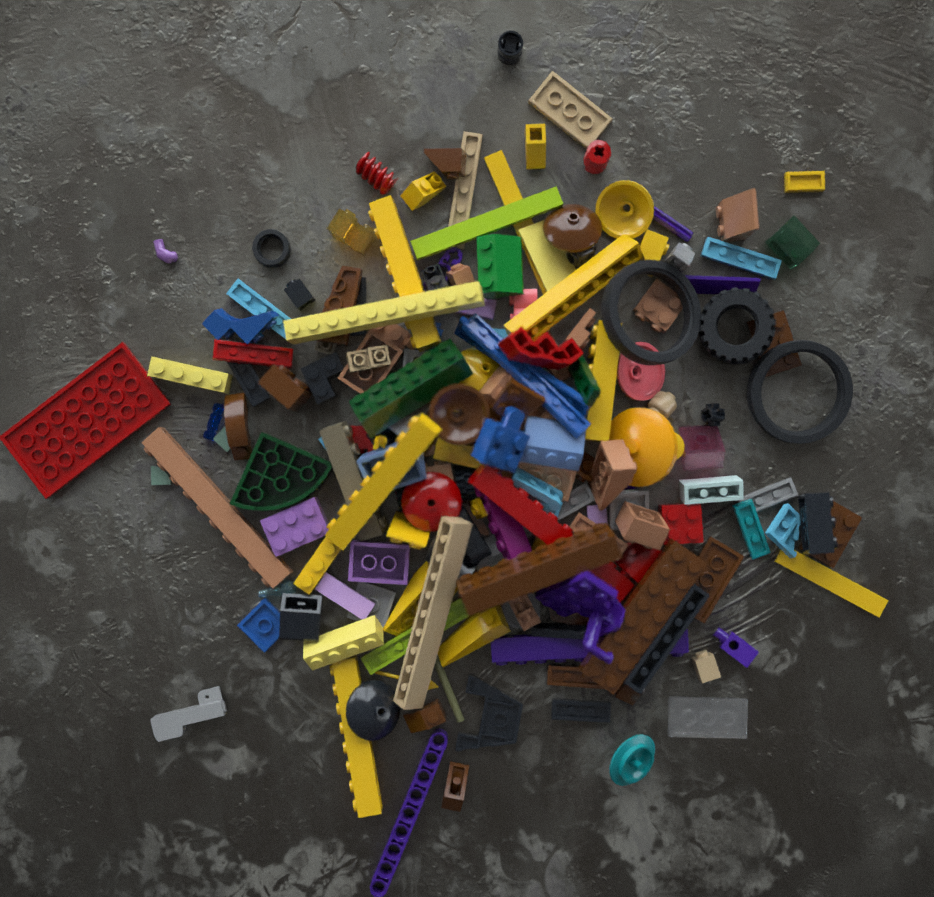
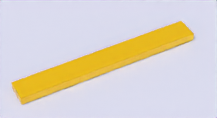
[484,150,546,295]

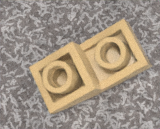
[346,345,391,373]

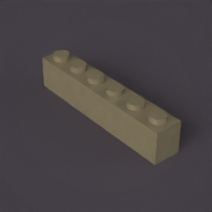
[319,420,387,541]

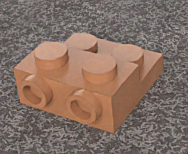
[633,279,683,334]
[564,308,596,350]

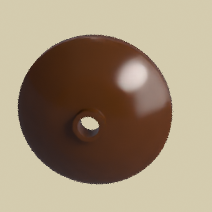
[543,204,602,253]
[429,384,490,445]

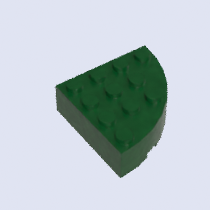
[229,432,333,511]

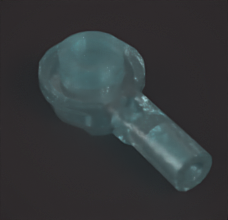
[258,580,296,598]

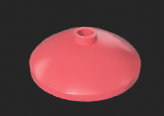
[617,342,665,401]

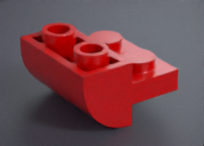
[614,542,661,584]

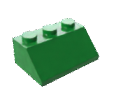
[477,234,524,300]

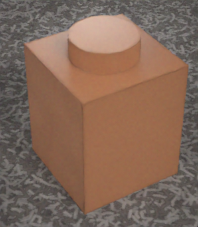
[446,263,475,287]

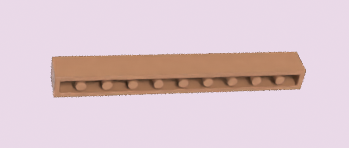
[142,427,293,588]

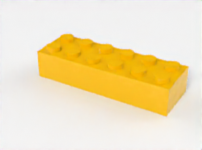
[585,320,623,442]

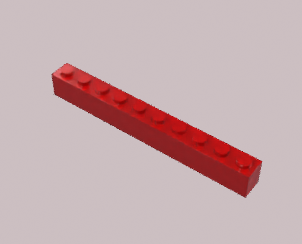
[468,463,634,603]

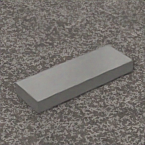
[736,477,798,512]

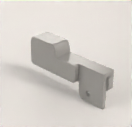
[150,686,227,742]

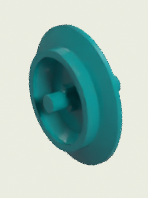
[609,734,655,786]

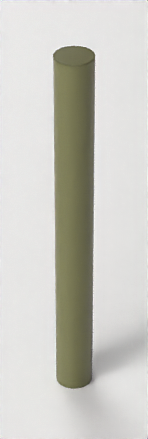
[434,654,465,723]

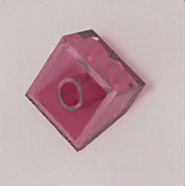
[678,425,725,471]

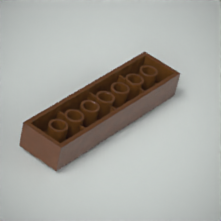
[456,523,623,616]
[579,538,707,694]

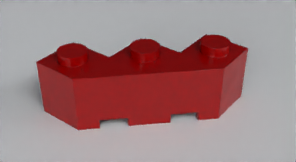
[497,326,584,371]

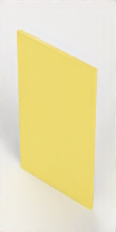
[518,220,576,292]

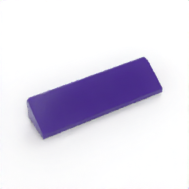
[685,275,760,295]

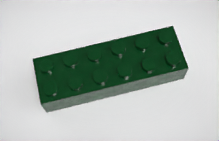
[349,338,473,438]

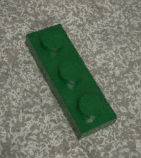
[568,355,601,407]

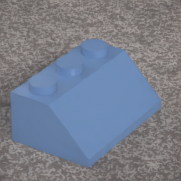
[520,416,586,471]
[356,442,427,490]

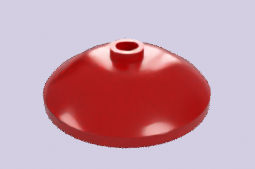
[402,472,462,532]

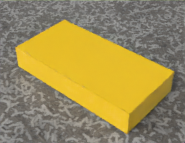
[784,171,825,193]

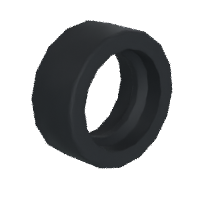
[252,229,291,268]

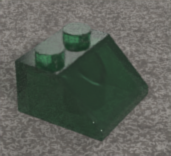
[765,215,820,270]

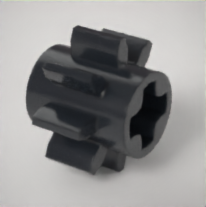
[701,403,725,427]

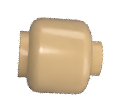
[648,391,677,419]

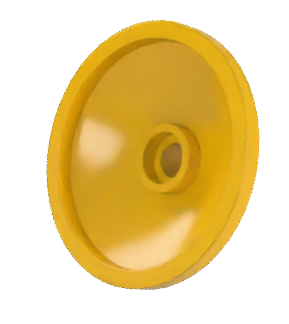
[595,180,654,239]
[458,347,500,391]

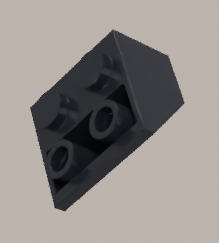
[279,593,323,642]

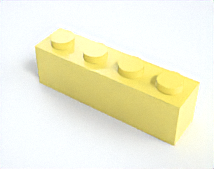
[147,356,233,394]
[303,615,384,671]

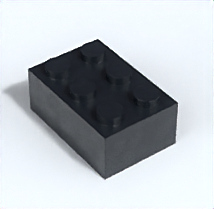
[798,492,837,554]

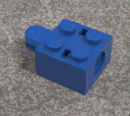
[471,406,530,473]

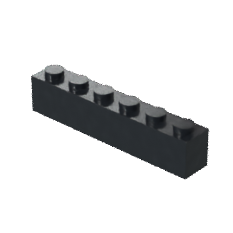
[623,584,710,694]

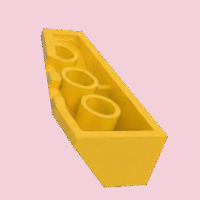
[383,561,458,636]
[438,604,511,667]

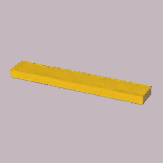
[774,550,889,618]

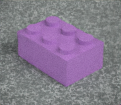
[260,497,329,557]
[348,540,411,585]

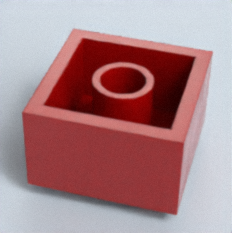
[658,503,704,545]

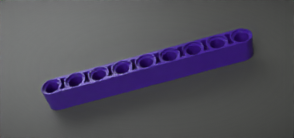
[370,728,448,897]

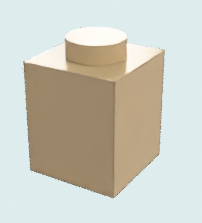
[691,650,721,683]

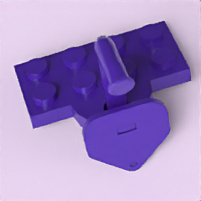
[535,571,625,664]

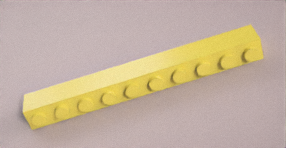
[283,281,485,345]

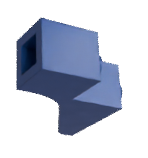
[202,308,279,344]

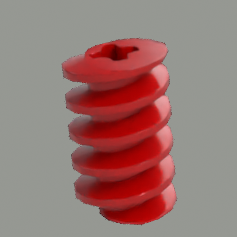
[583,140,611,174]
[356,152,398,195]

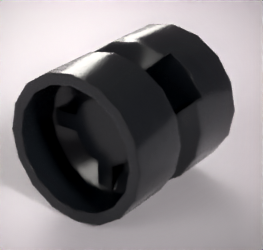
[497,31,523,65]

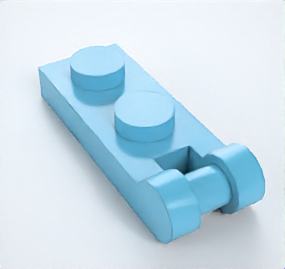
[511,467,563,510]

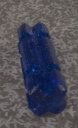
[203,403,224,441]

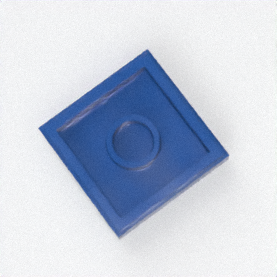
[237,597,280,653]

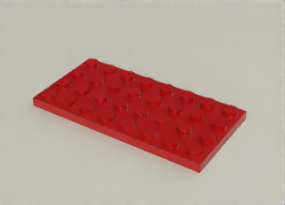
[0,342,172,499]

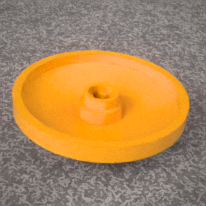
[609,408,678,487]

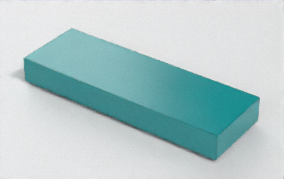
[732,498,771,560]

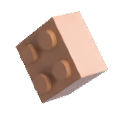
[615,501,670,550]

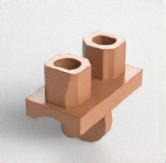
[508,594,541,631]

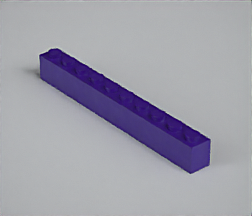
[491,629,689,665]

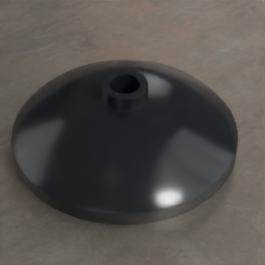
[346,680,400,741]

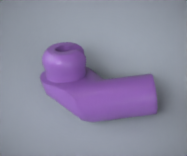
[153,239,178,264]

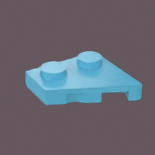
[765,503,800,558]

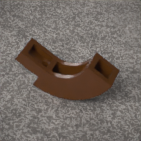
[224,393,253,461]

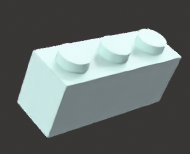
[679,475,744,505]

